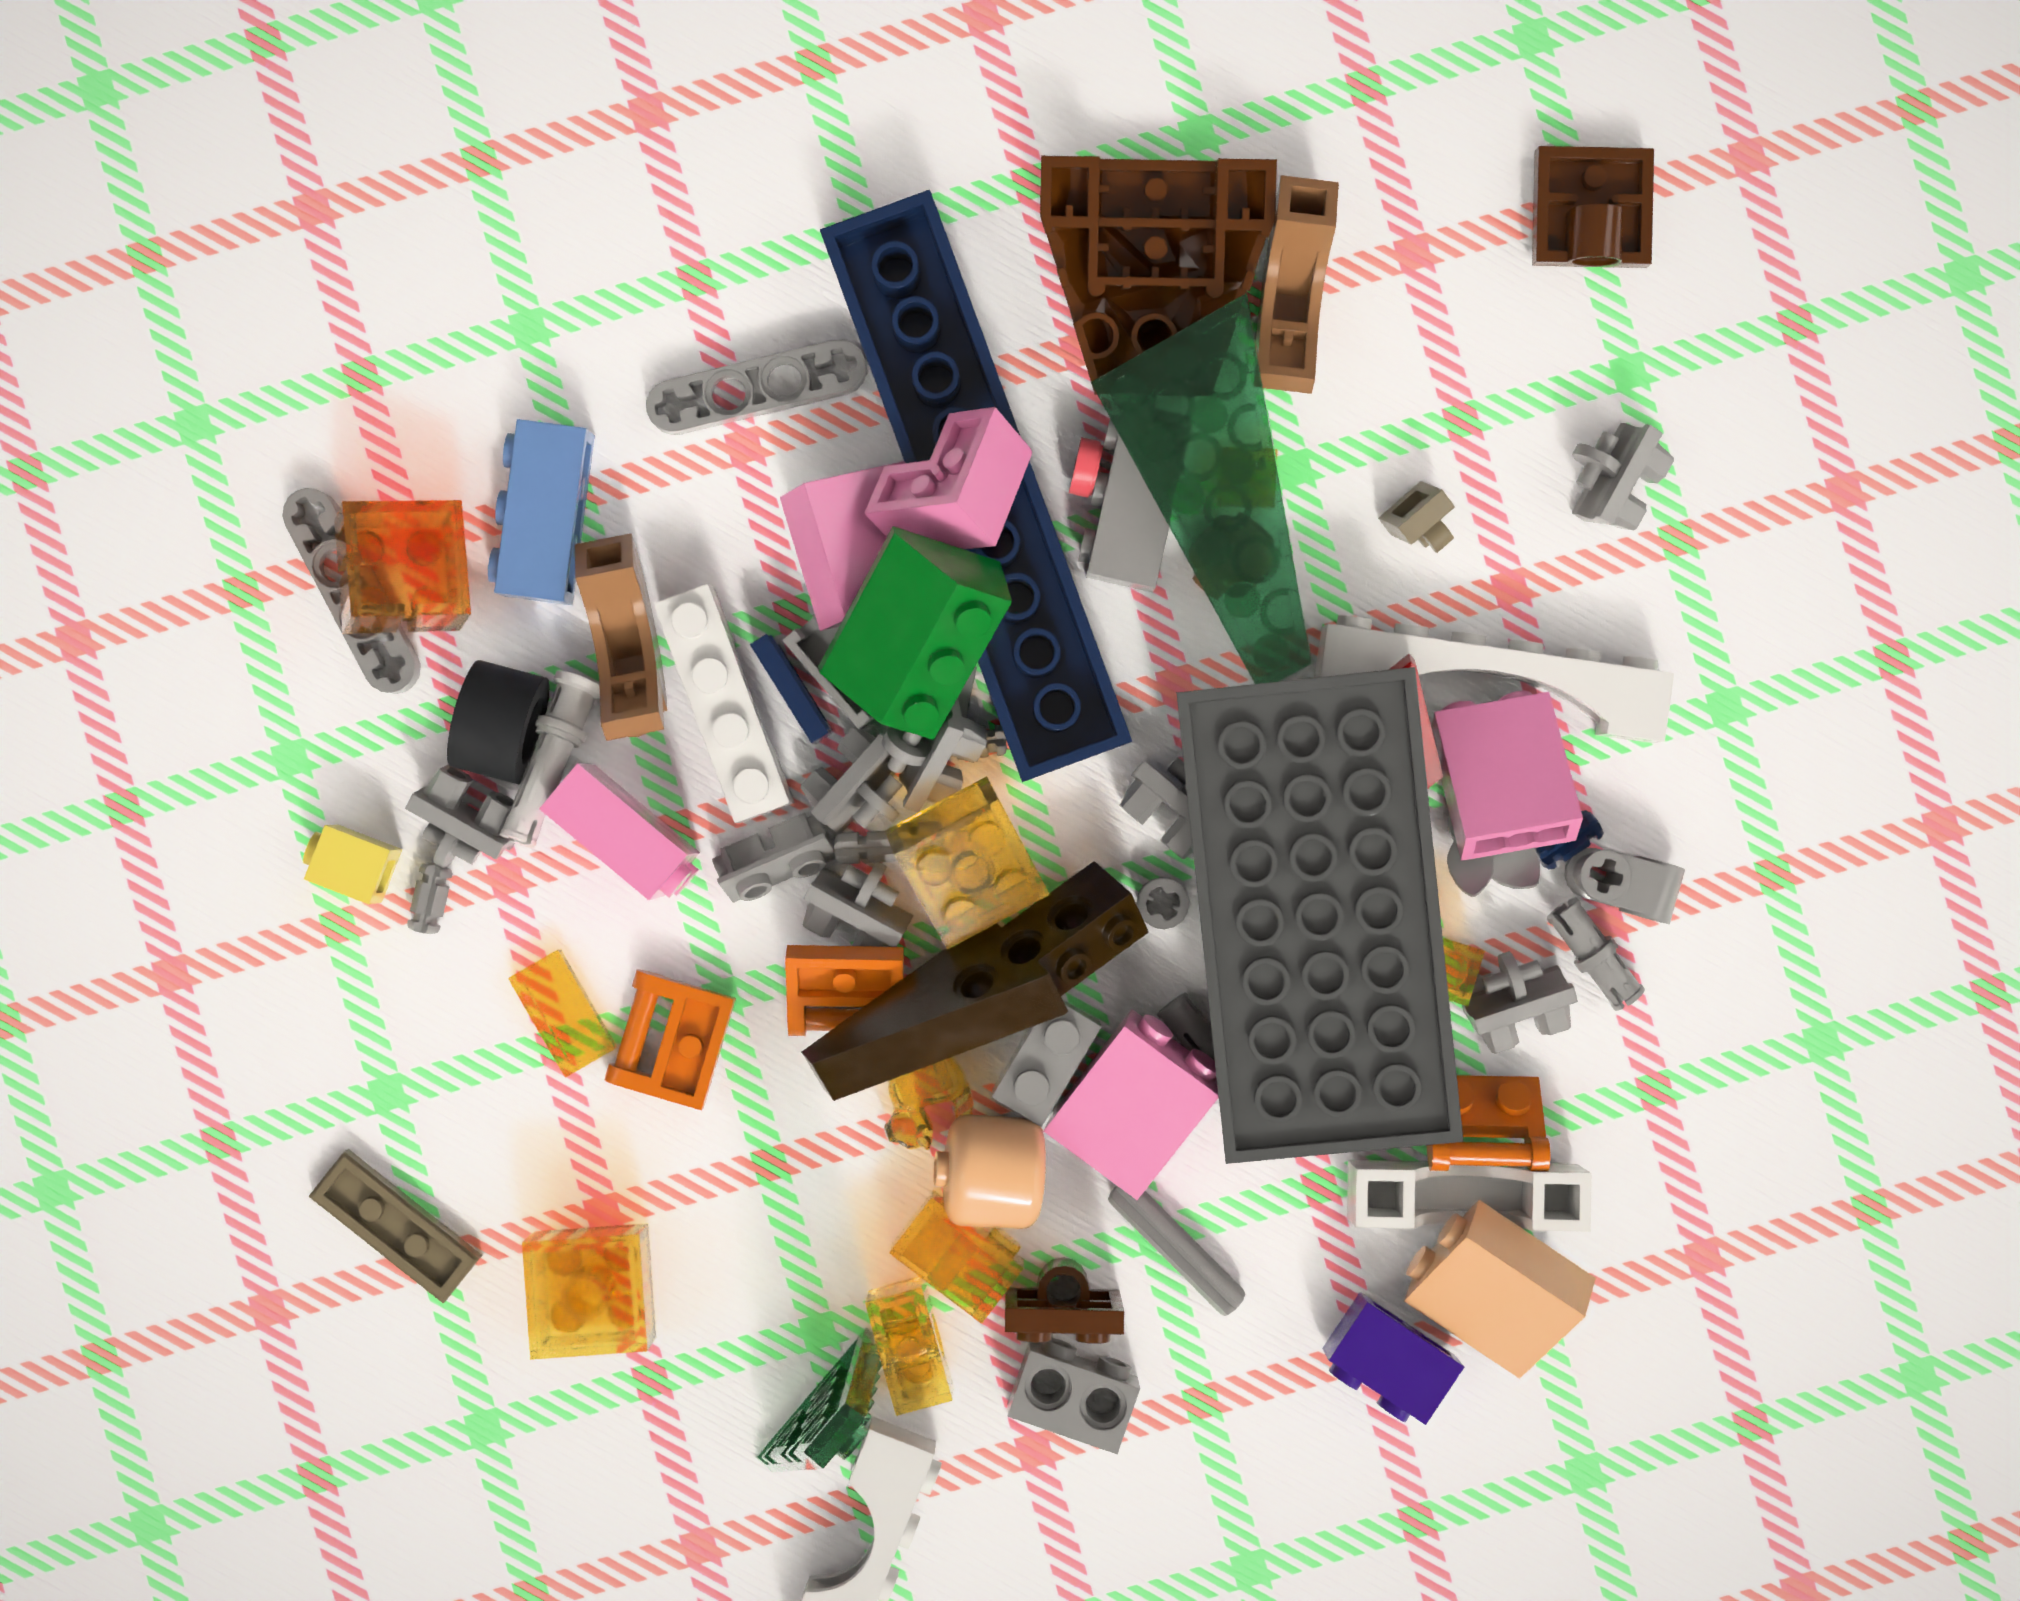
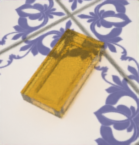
[508,948,618,1078]

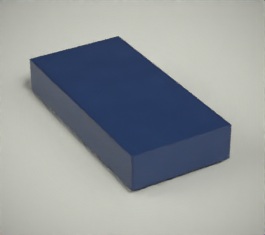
[749,634,833,745]

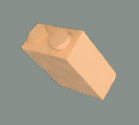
[1404,1200,1596,1379]

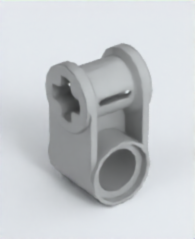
[1564,848,1685,925]

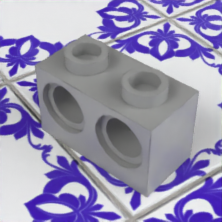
[1007,1337,1140,1455]

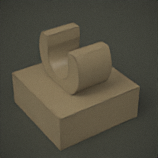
[1378,481,1455,553]

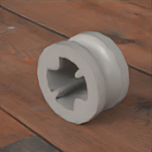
[1136,877,1189,930]

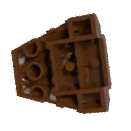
[1040,155,1277,397]

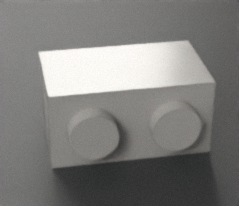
[991,999,1102,1127]

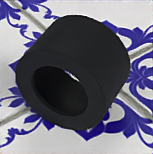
[447,660,550,785]

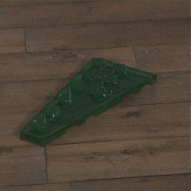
[1091,293,1313,684]
[755,1328,883,1473]

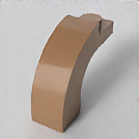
[1254,175,1339,394]
[575,533,668,741]

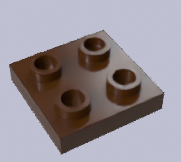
[1532,146,1654,269]
[1005,1257,1124,1344]

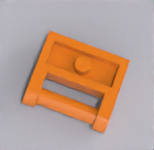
[785,945,904,1036]
[604,969,736,1111]
[1426,1075,1551,1171]

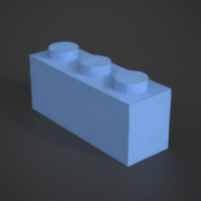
[488,419,595,606]

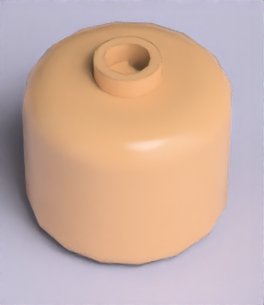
[933,1114,1046,1229]

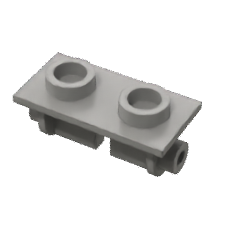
[712,812,835,903]

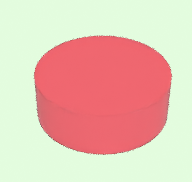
[1068,437,1103,498]

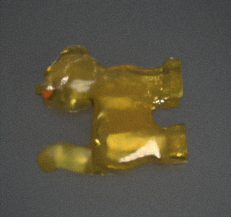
[884,1056,974,1151]

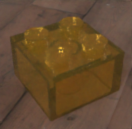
[885,776,1050,950]
[522,1223,657,1360]

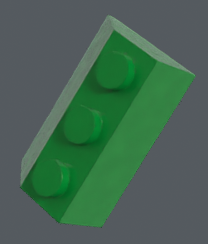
[818,526,1012,740]

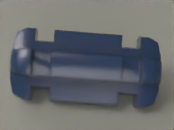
[1534,810,1604,870]

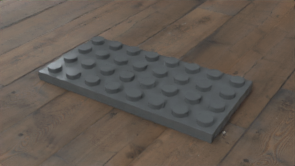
[1176,667,1463,1164]

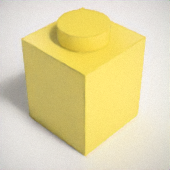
[303,824,403,905]

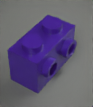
[1322,1292,1465,1425]

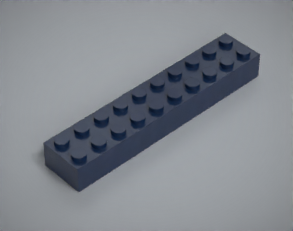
[820,189,1133,783]

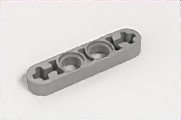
[646,339,867,435]
[282,488,421,694]

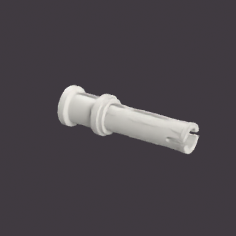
[499,670,600,848]

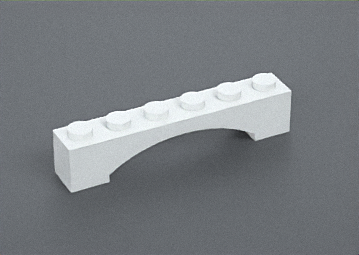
[1314,615,1675,743]

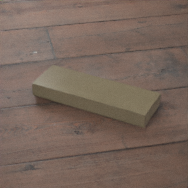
[308,1149,483,1304]

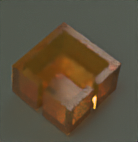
[334,500,471,634]

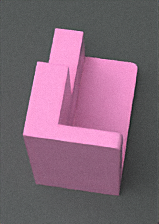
[865,407,1032,549]

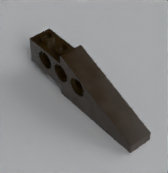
[801,861,1149,1101]

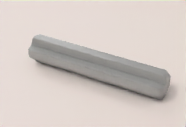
[1108,1185,1246,1316]

